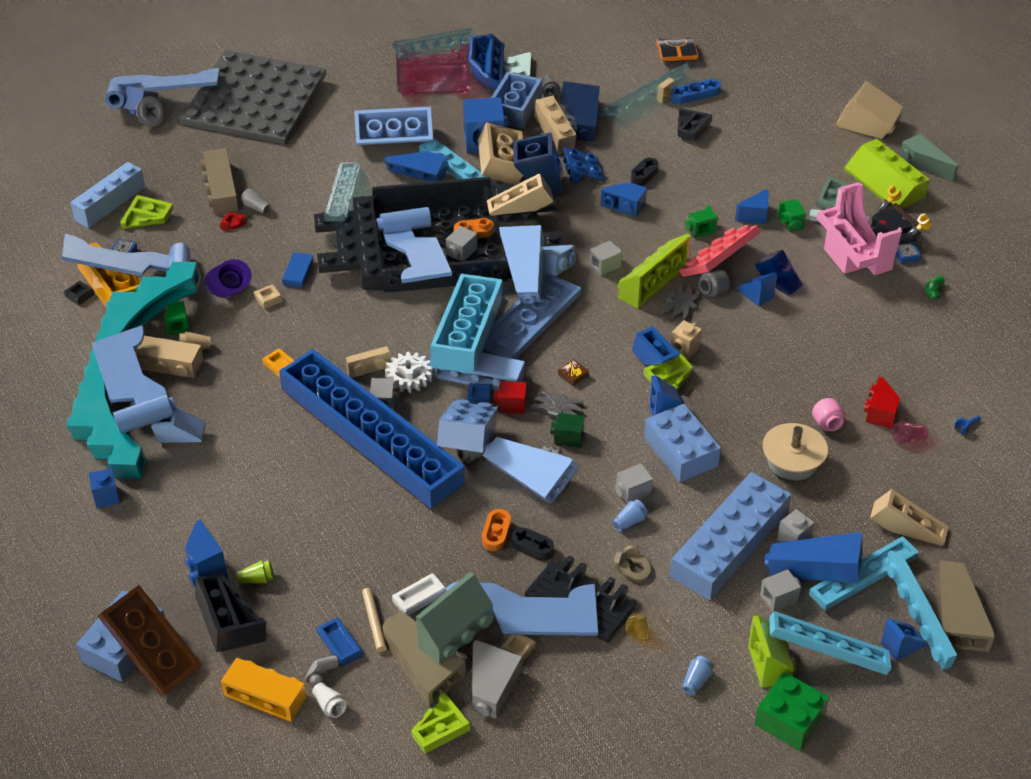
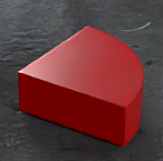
[219,212,247,230]

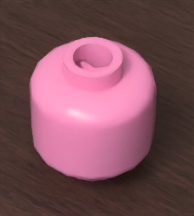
[812,398,846,431]

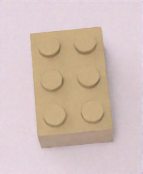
[478,122,523,185]

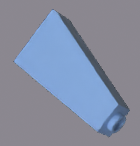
[499,225,544,304]
[483,437,579,505]

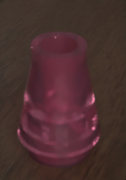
[892,421,929,443]

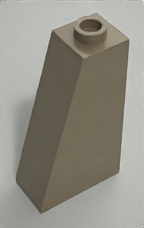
[935,561,995,652]
[383,610,466,707]

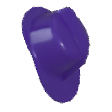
[205,259,252,298]

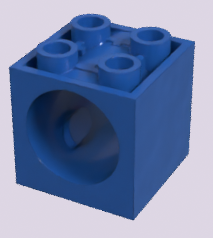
[463,97,508,153]

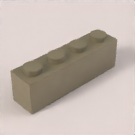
[201,148,238,215]

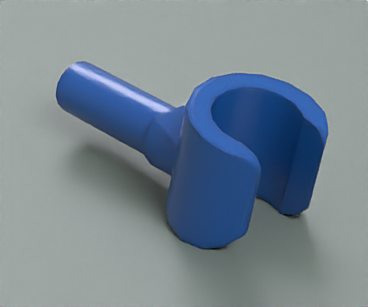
[954,415,981,435]

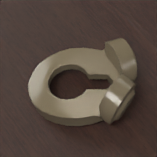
[614,545,651,583]

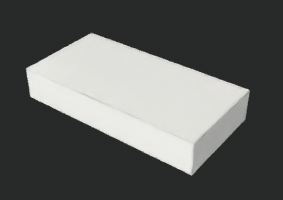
[392,573,446,616]

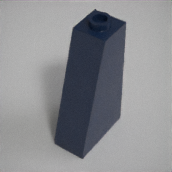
[561,81,600,142]

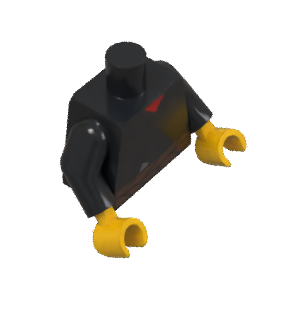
[871,186,932,244]

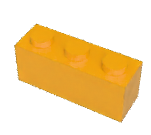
[221,657,307,722]

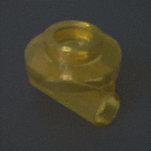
[625,613,650,642]

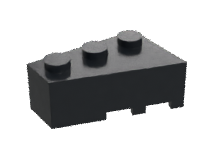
[195,572,267,653]

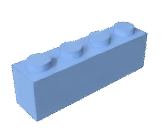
[70,162,145,228]
[433,353,524,390]

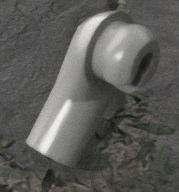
[306,655,339,687]

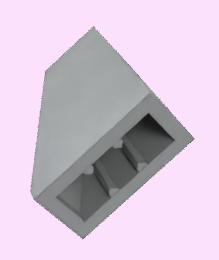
[472,640,522,719]

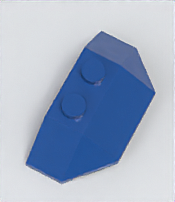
[469,33,505,89]

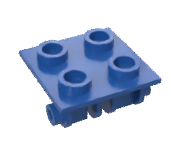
[563,147,605,184]

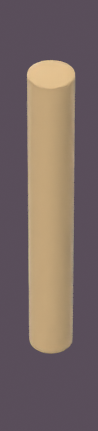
[362,588,387,653]

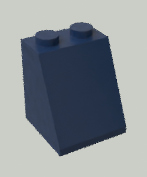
[513,132,564,196]

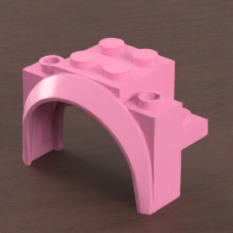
[817,182,902,275]

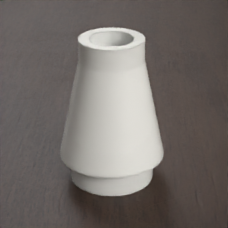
[312,683,347,718]

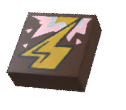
[558,359,589,386]

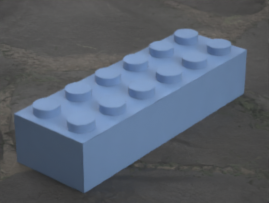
[670,472,791,601]

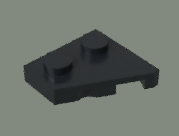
[677,108,712,140]

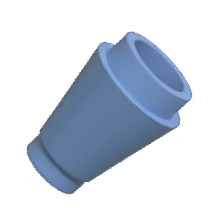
[612,499,648,532]
[682,656,714,696]

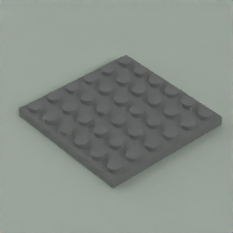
[180,50,326,145]

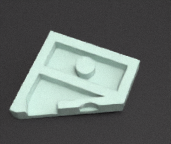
[503,52,531,76]

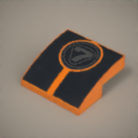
[656,37,698,61]

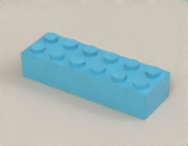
[430,274,502,374]

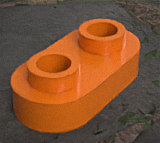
[454,218,494,239]
[482,509,511,551]

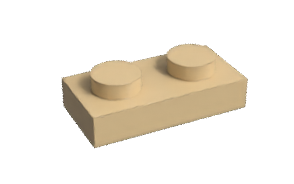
[346,346,391,378]

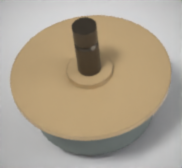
[763,423,828,480]

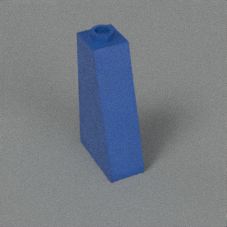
[765,532,863,583]

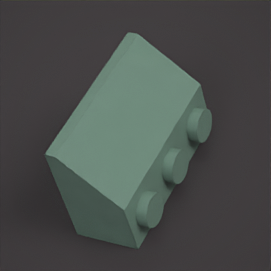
[416,572,493,665]

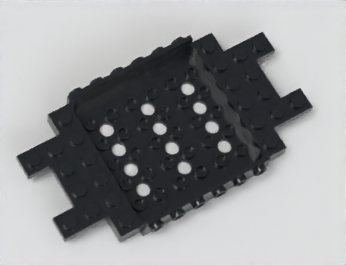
[314,177,565,293]

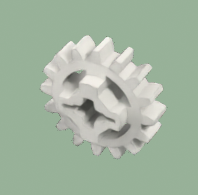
[385,352,433,393]

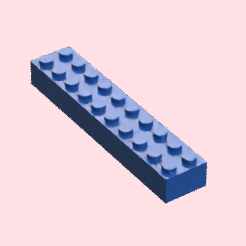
[279,349,465,509]

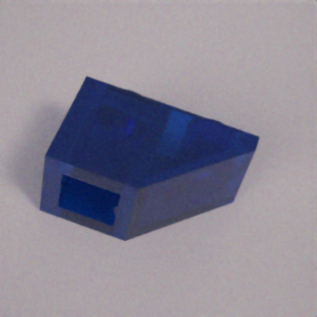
[755,250,803,296]

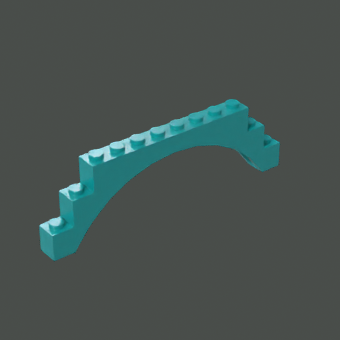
[67,262,201,479]

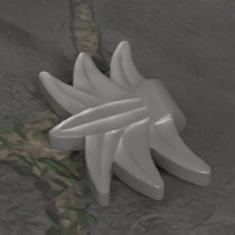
[530,391,583,418]

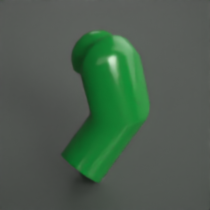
[925,275,945,299]

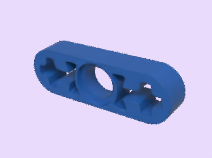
[671,79,721,104]

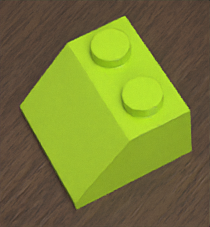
[748,615,796,688]

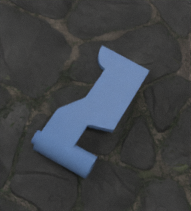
[105,68,219,109]
[376,207,452,283]
[61,234,191,276]
[92,326,177,434]
[446,581,598,645]

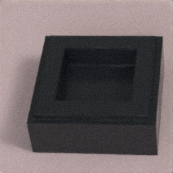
[64,280,95,306]

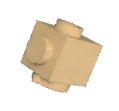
[671,320,702,360]

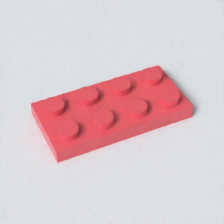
[679,225,761,277]

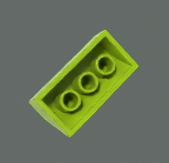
[844,138,930,208]
[618,234,691,309]

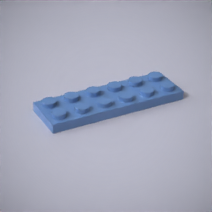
[482,274,582,359]

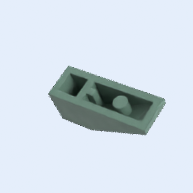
[900,134,959,181]

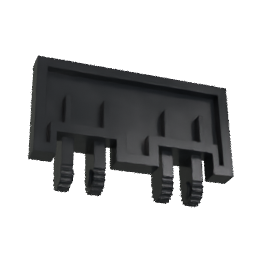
[525,555,635,643]

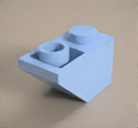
[542,245,576,276]
[151,408,206,443]

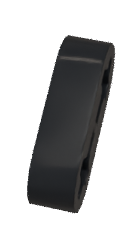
[631,158,659,186]
[512,527,554,561]

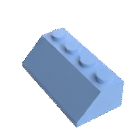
[355,107,433,145]

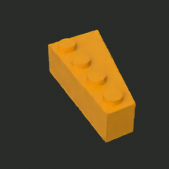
[77,243,141,307]

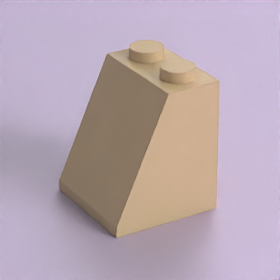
[836,81,903,139]

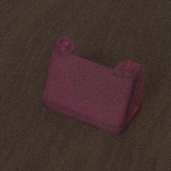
[396,44,471,96]

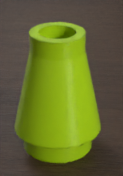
[236,560,274,586]

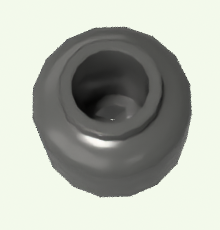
[699,269,730,298]

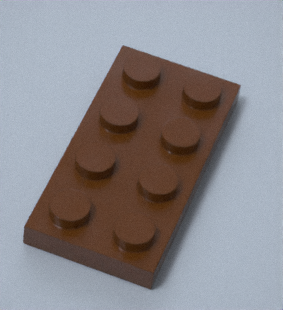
[97,585,202,697]

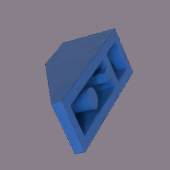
[384,151,449,182]

